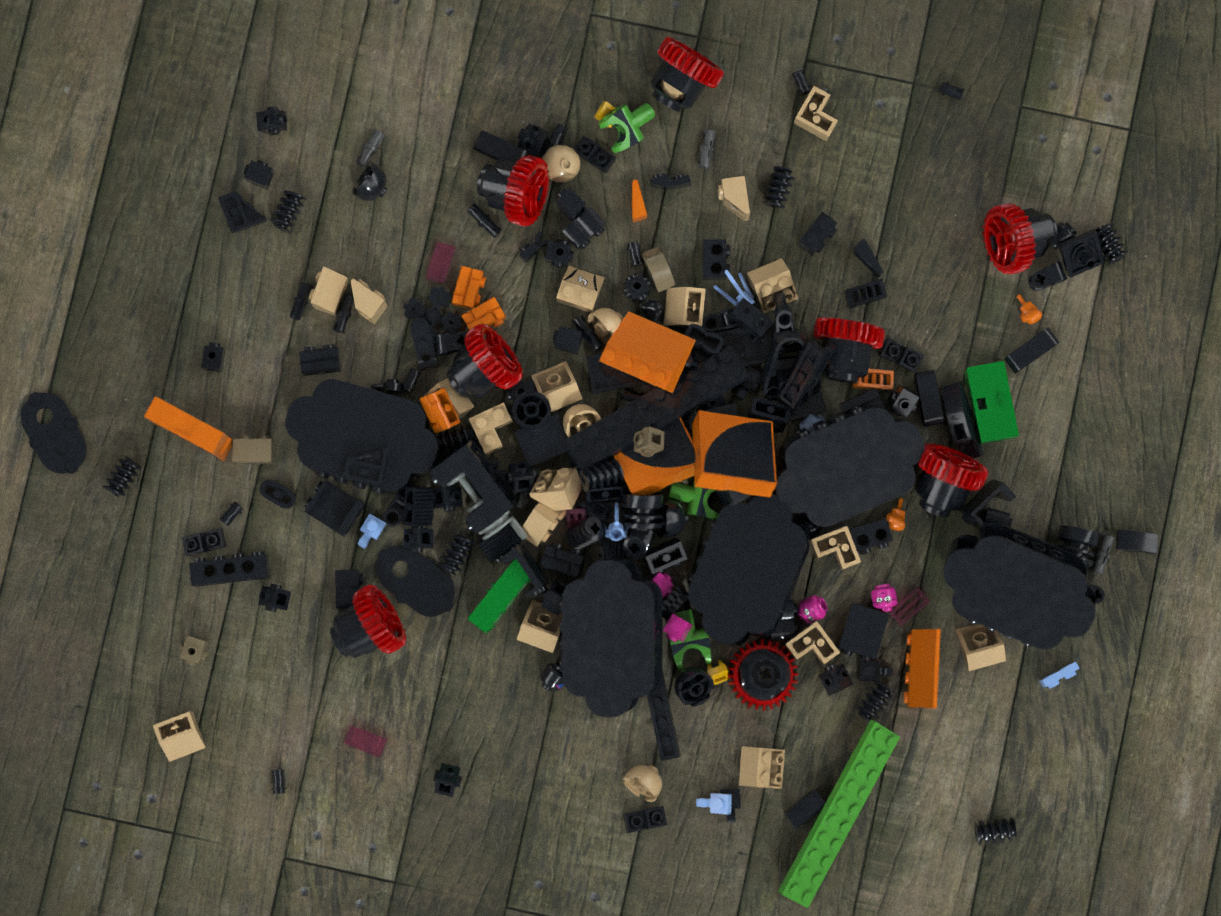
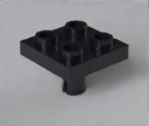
[1059,229,1104,278]

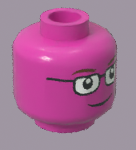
[871,584,898,612]
[798,595,828,623]

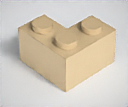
[794,86,838,142]
[469,402,512,456]
[522,502,567,547]
[809,526,861,570]
[784,621,840,665]

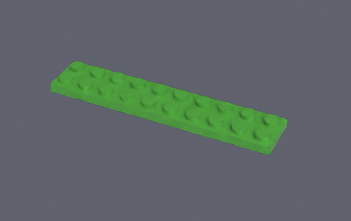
[778,720,900,908]

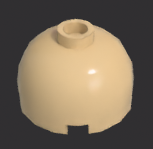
[542,145,580,183]
[588,308,623,345]
[562,404,601,438]
[623,765,662,802]

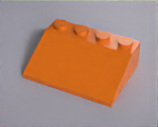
[599,311,696,393]
[904,629,941,709]

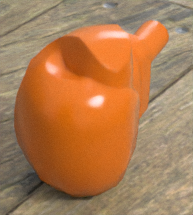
[1017,294,1042,325]
[886,498,905,531]

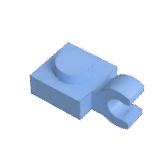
[358,513,386,549]
[696,793,732,814]

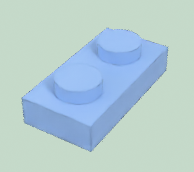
[1039,662,1080,689]

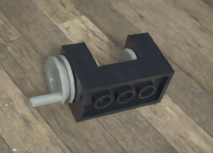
[430,439,528,540]

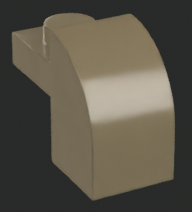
[641,247,675,292]

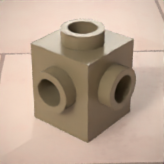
[634,427,664,457]
[179,636,209,666]

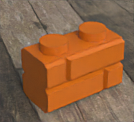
[451,266,486,310]
[461,297,506,331]
[419,387,460,434]

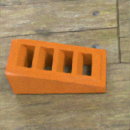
[632,179,647,222]
[852,368,894,390]

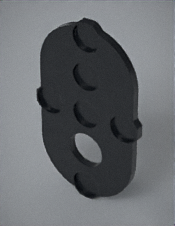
[21,392,87,474]
[376,545,455,617]

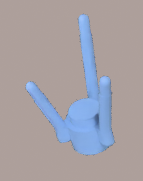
[714,270,755,306]
[604,503,629,541]

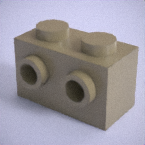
[233,435,274,464]

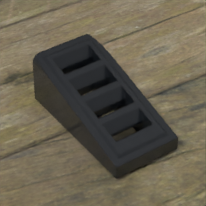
[852,238,883,278]
[844,279,887,309]

